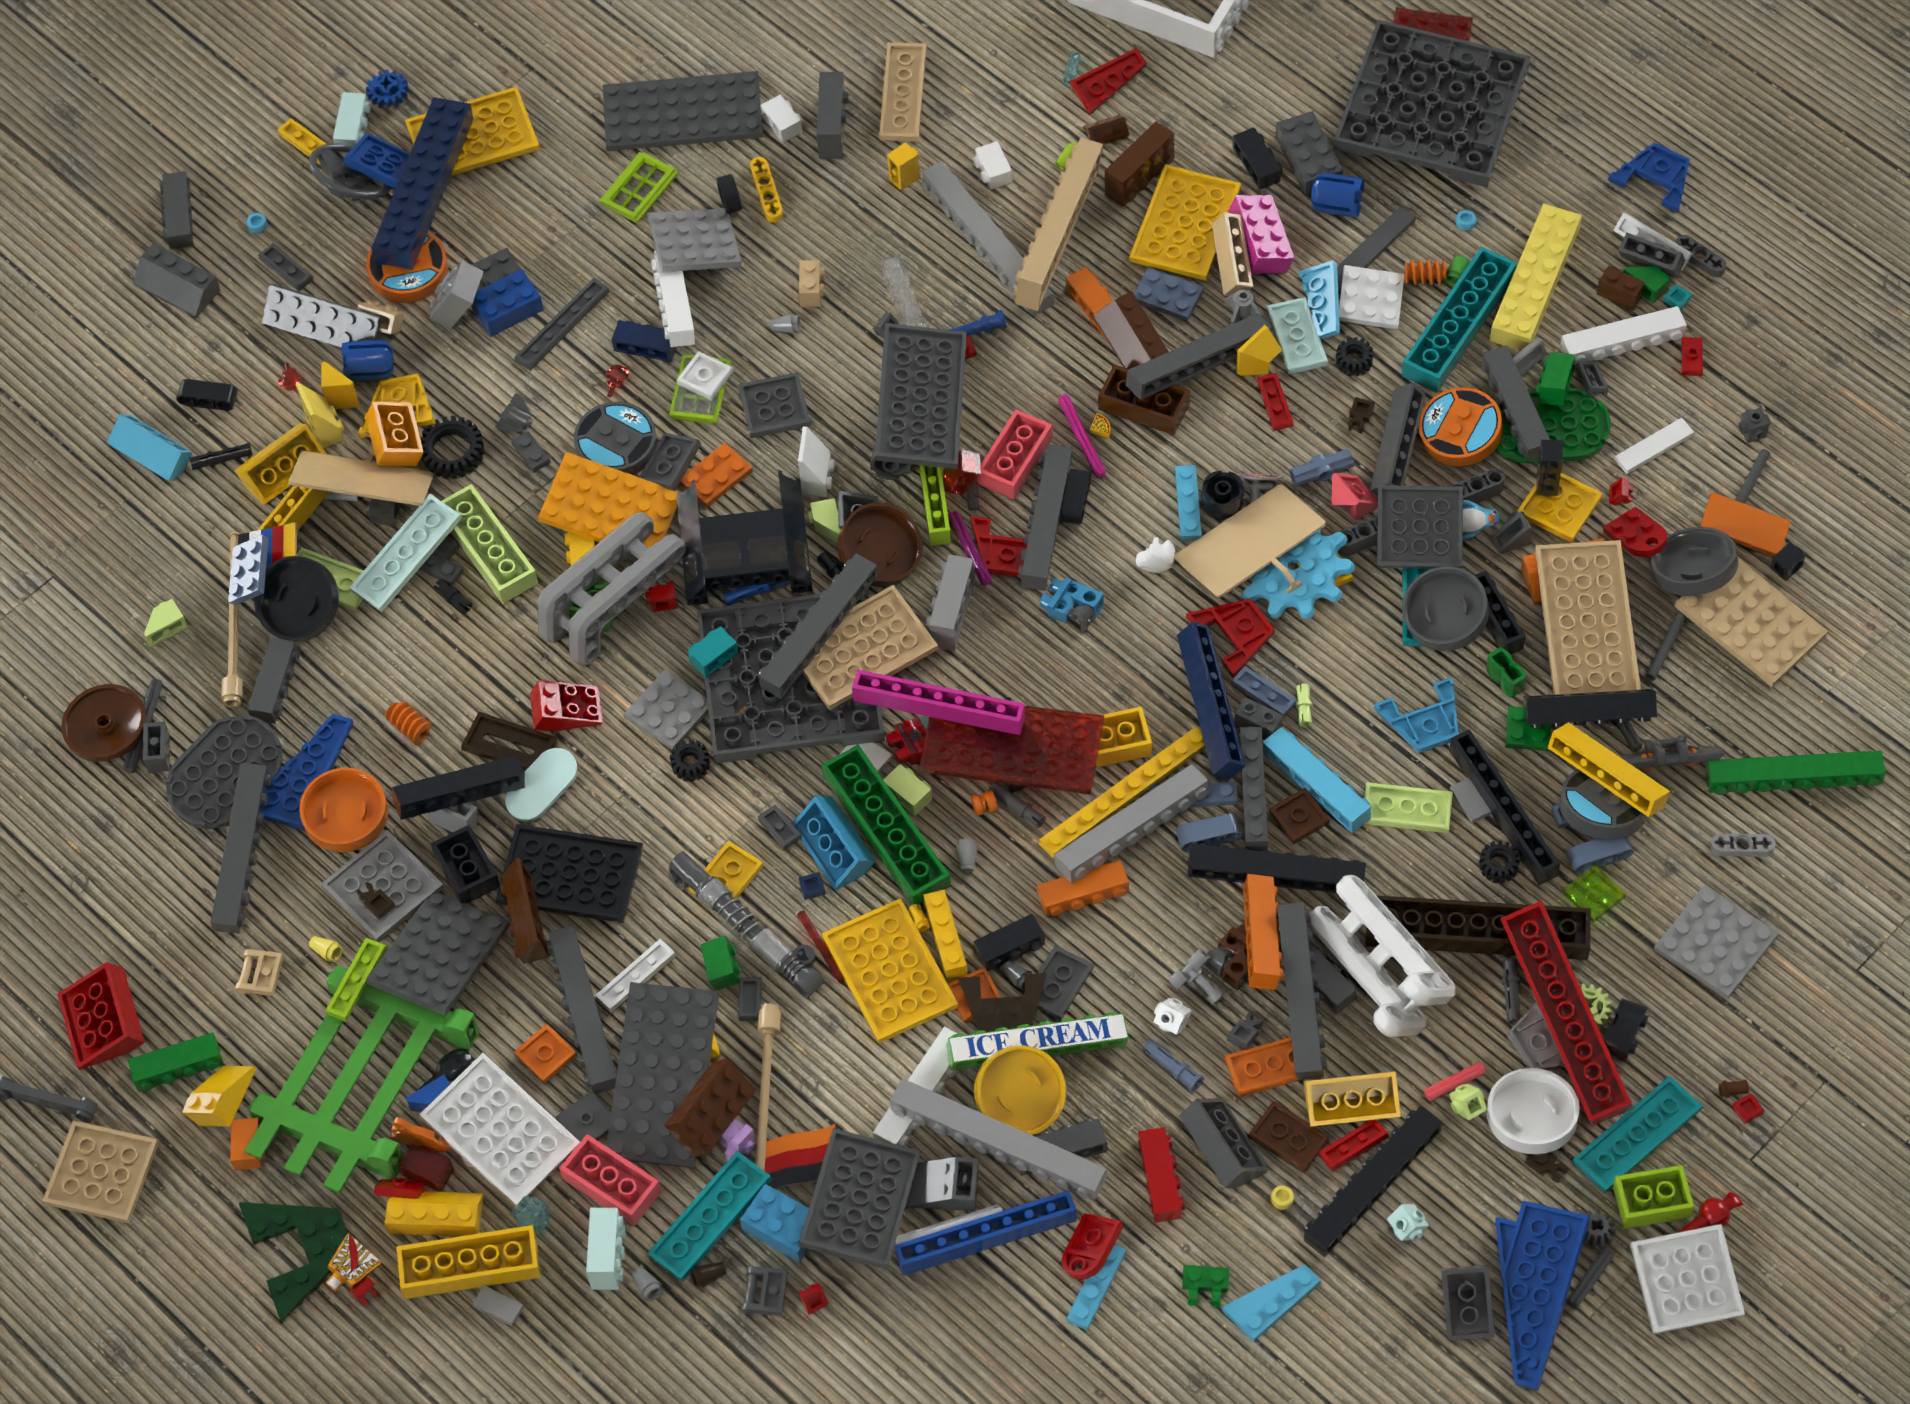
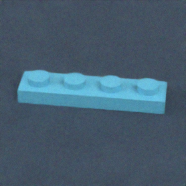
[1175,465,1202,541]
[1066,1245,1126,1331]

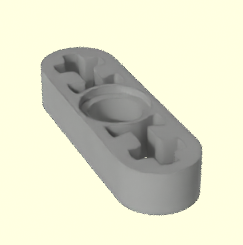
[1710,834,1775,857]

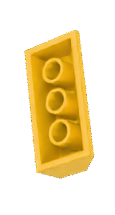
[234,423,326,505]
[1303,1072,1401,1126]
[385,1191,484,1236]

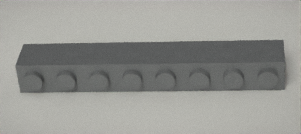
[1126,313,1273,400]
[1017,444,1072,591]
[758,554,878,699]
[210,763,272,934]
[1277,902,1328,1080]
[546,925,616,1094]

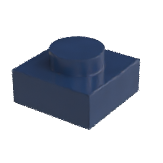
[799,872,826,900]

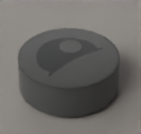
[794,945,815,967]

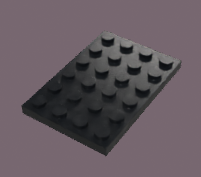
[496,824,643,923]

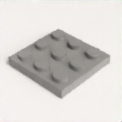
[624,670,709,750]

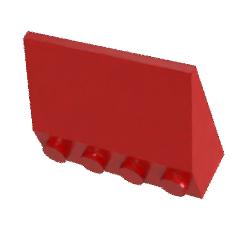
[57,962,145,1070]

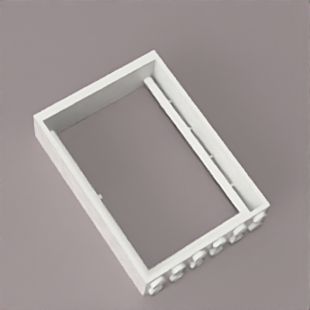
[1067,0,1250,58]

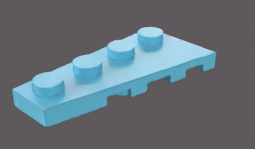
[1298,260,1340,339]
[1222,1264,1321,1342]

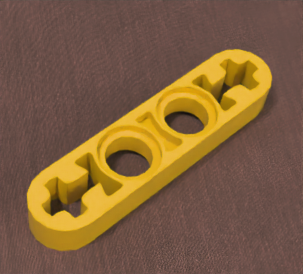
[750,157,783,223]

